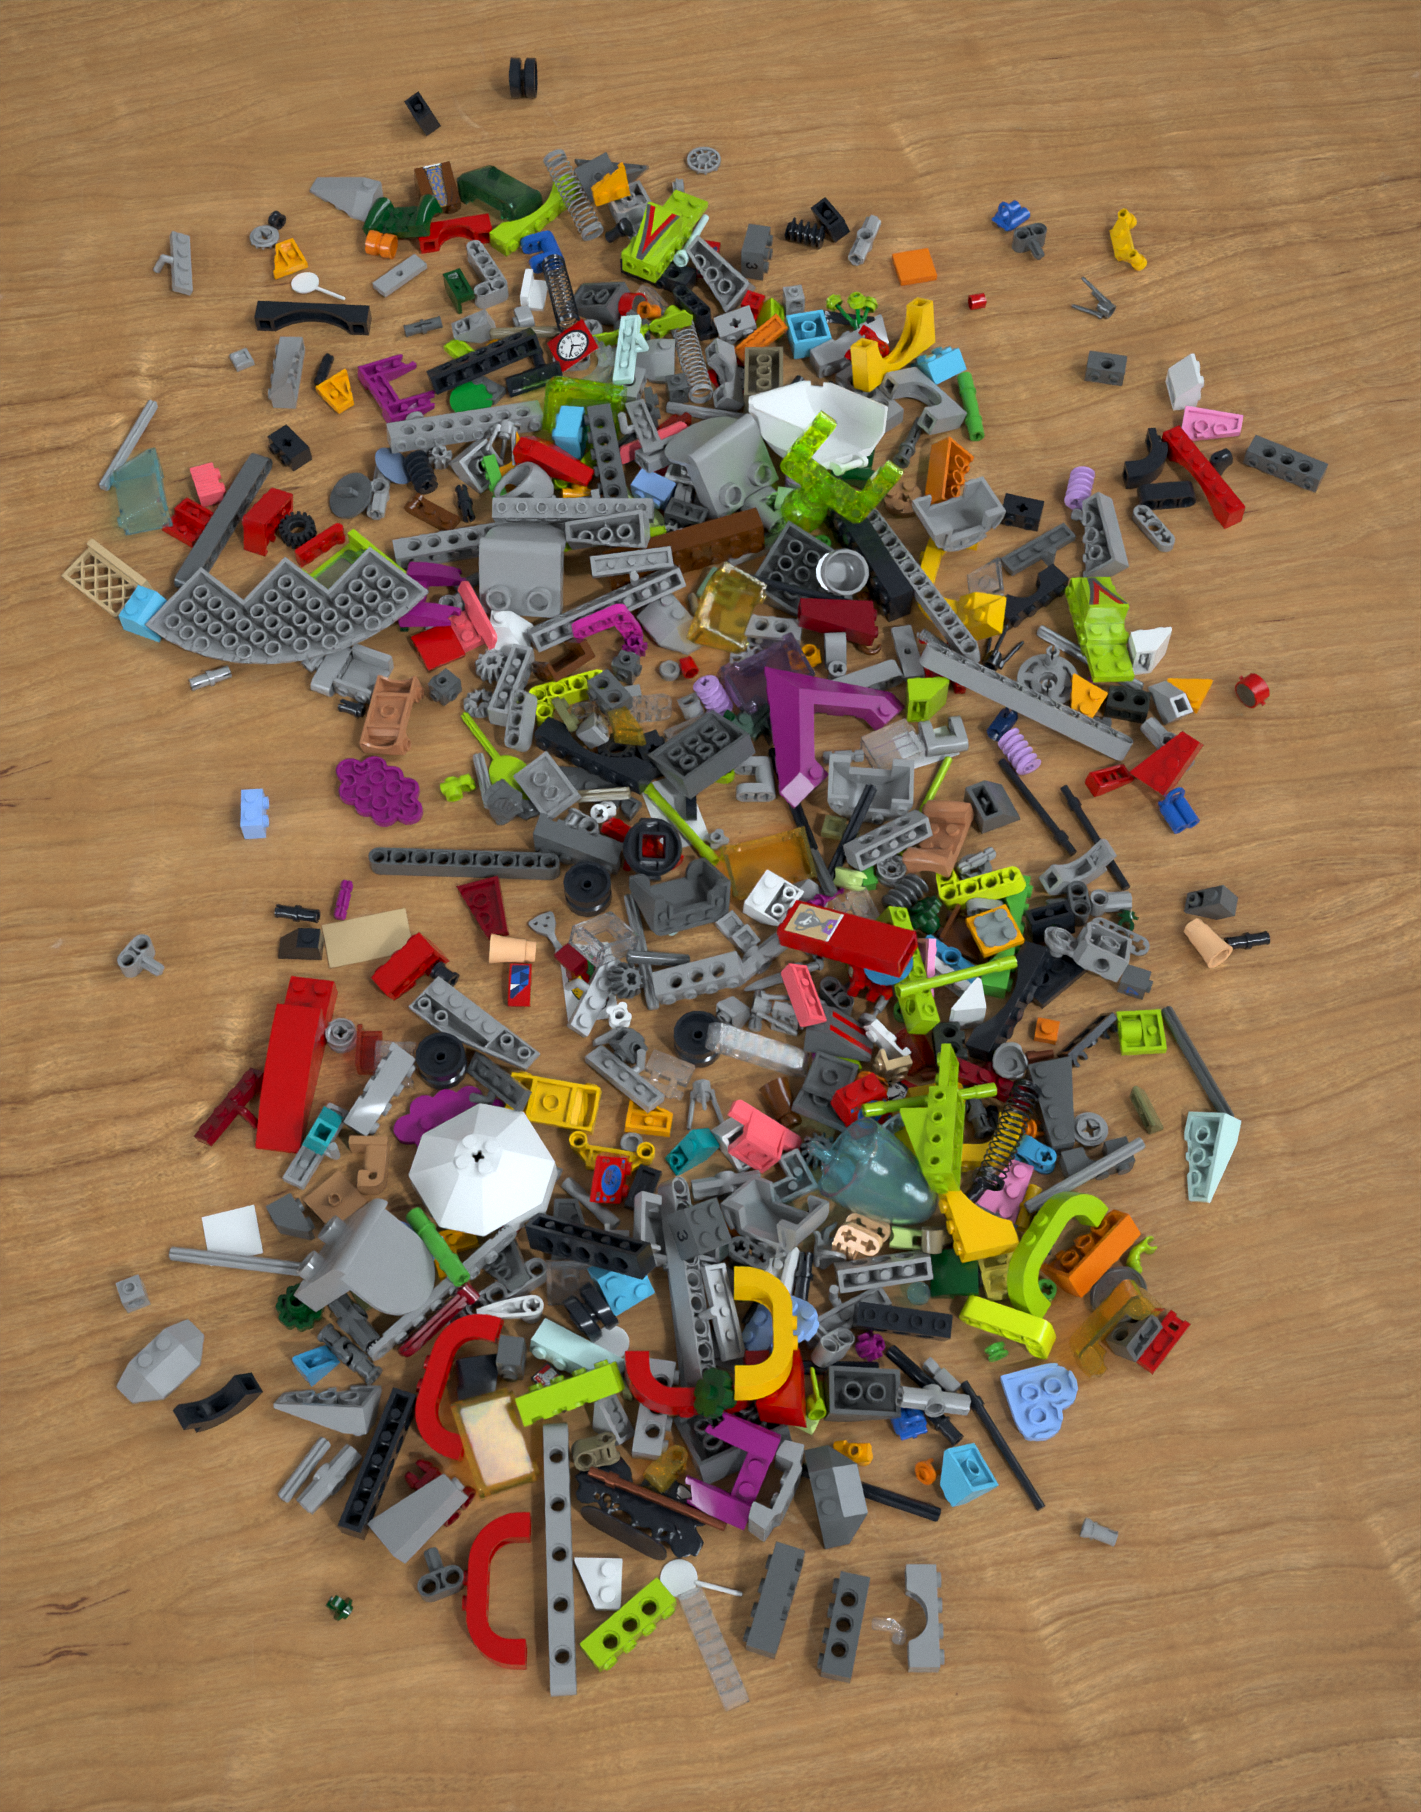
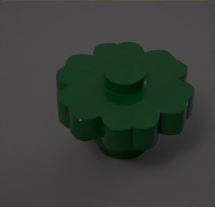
[907,895,942,935]
[275,1283,325,1332]
[694,1367,738,1419]

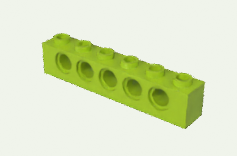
[875,906,940,1035]

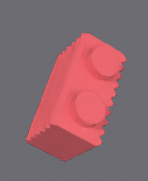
[189,462,226,507]

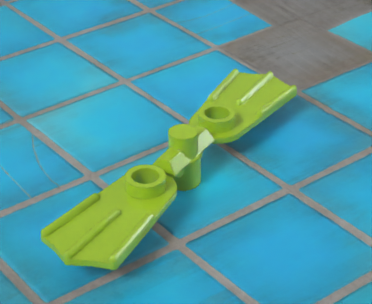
[592,310,693,352]

